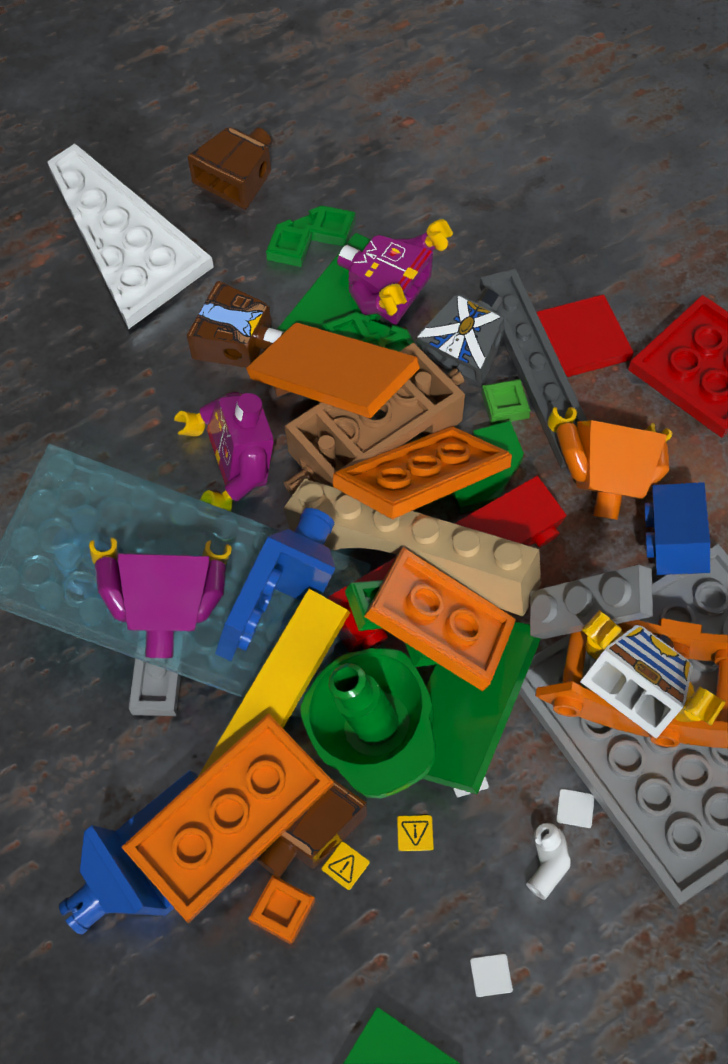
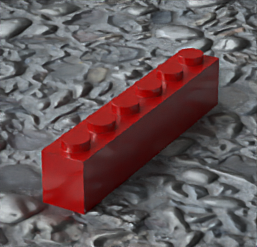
[327,475,567,653]

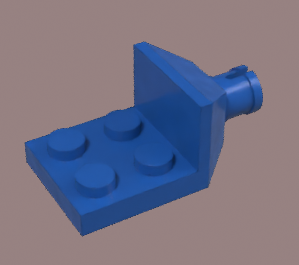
[215,508,336,662]
[59,770,198,935]

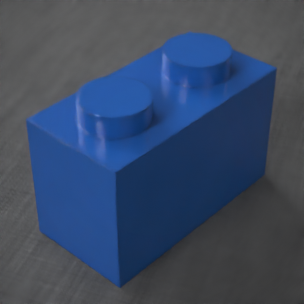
[645,482,710,575]

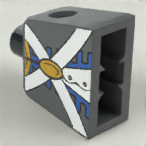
[416,289,504,387]

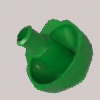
[300,648,436,799]

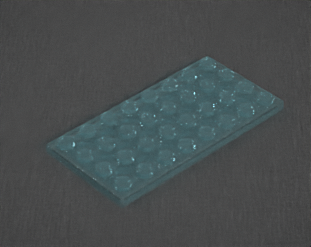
[0,444,371,719]

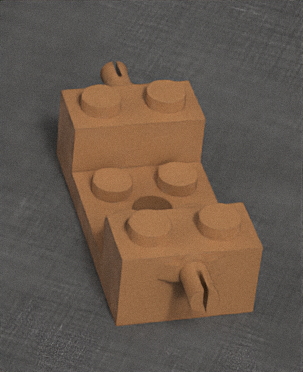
[283,342,465,496]

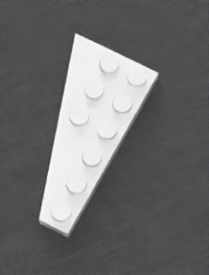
[47,144,214,329]

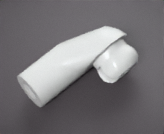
[526,823,571,900]

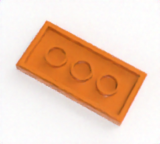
[246,322,420,419]
[333,426,512,519]
[122,713,334,923]

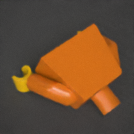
[547,407,672,520]

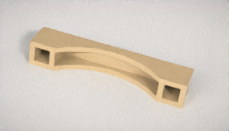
[284,479,541,616]

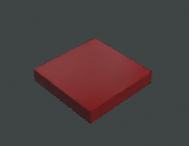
[536,294,634,377]

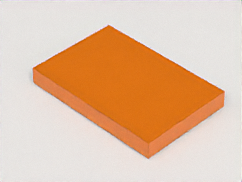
[364,547,516,692]

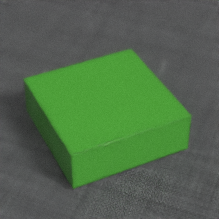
[481,379,530,425]

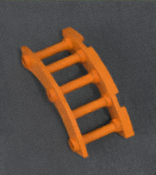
[535,618,728,748]

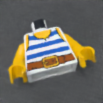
[580,610,726,739]

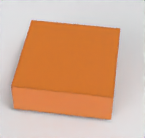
[248,875,315,945]

